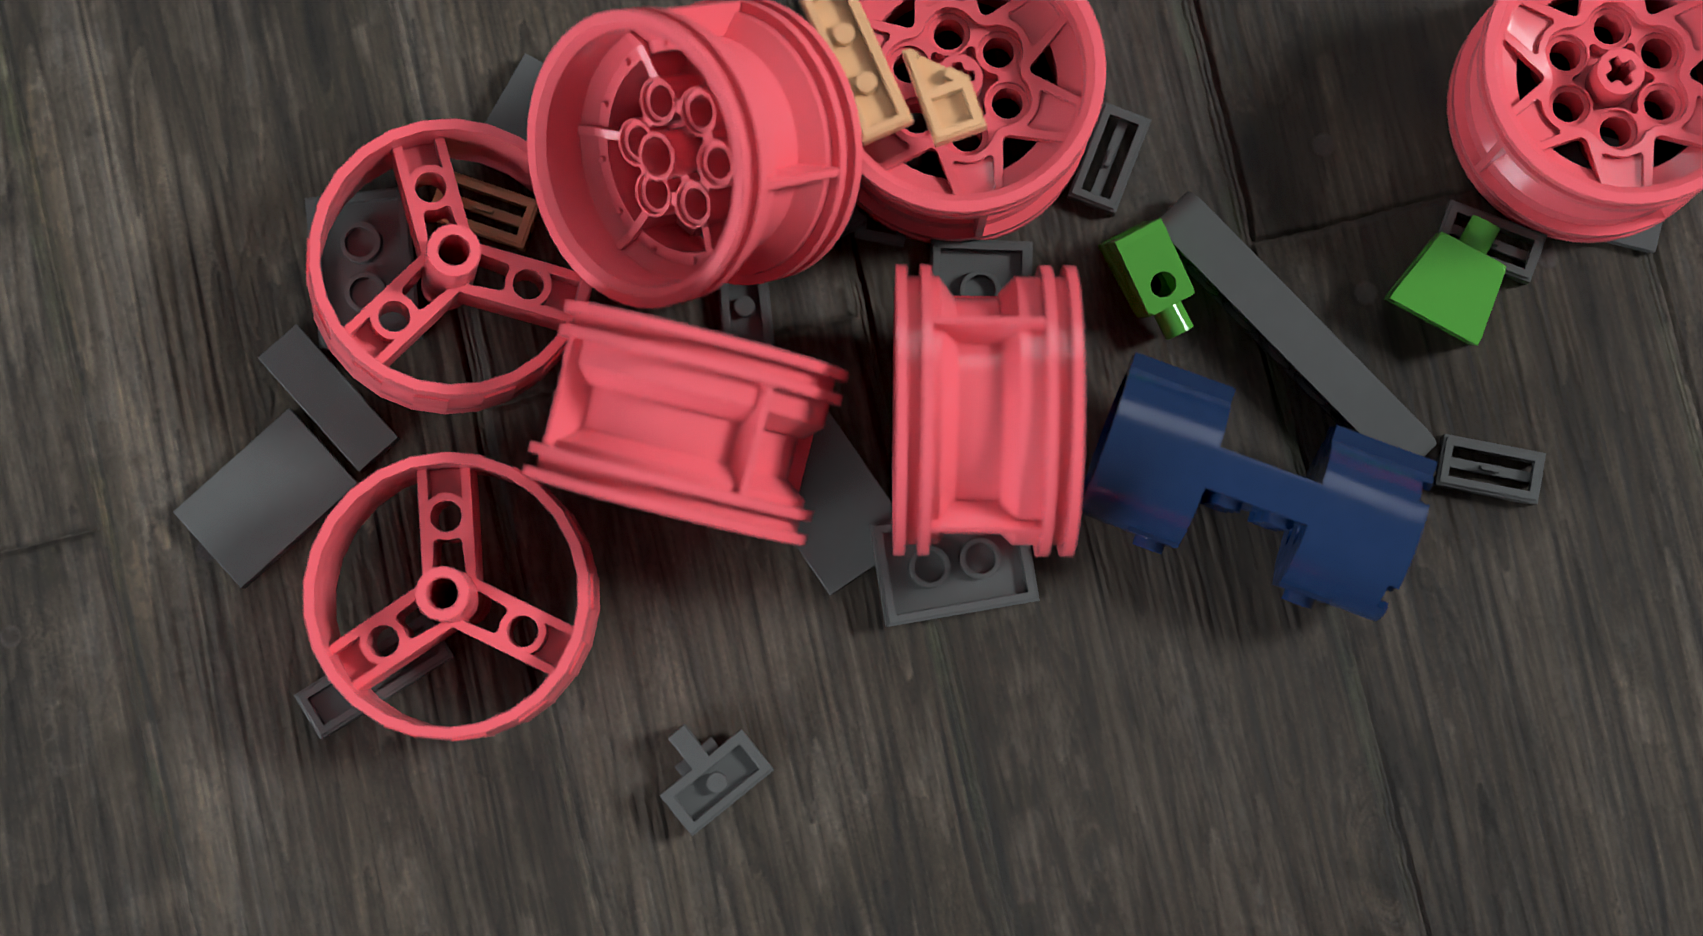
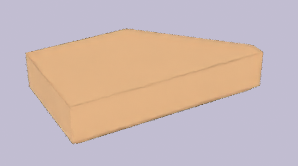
[902,48,987,148]

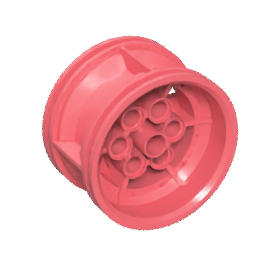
[527,0,863,308]
[855,0,1106,243]
[1447,0,1703,243]
[892,264,1085,557]
[522,300,849,546]

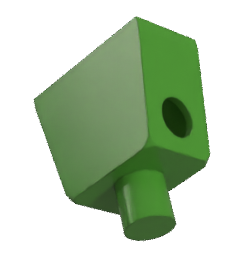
[1384,215,1507,346]
[1097,218,1195,340]

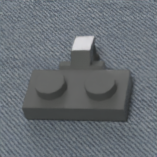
[660,724,774,836]

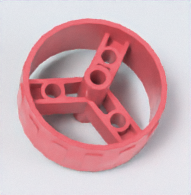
[306,118,593,414]
[303,452,600,741]

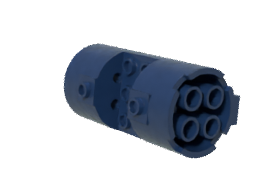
[1080,352,1438,622]

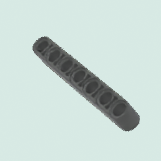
[1160,191,1437,457]

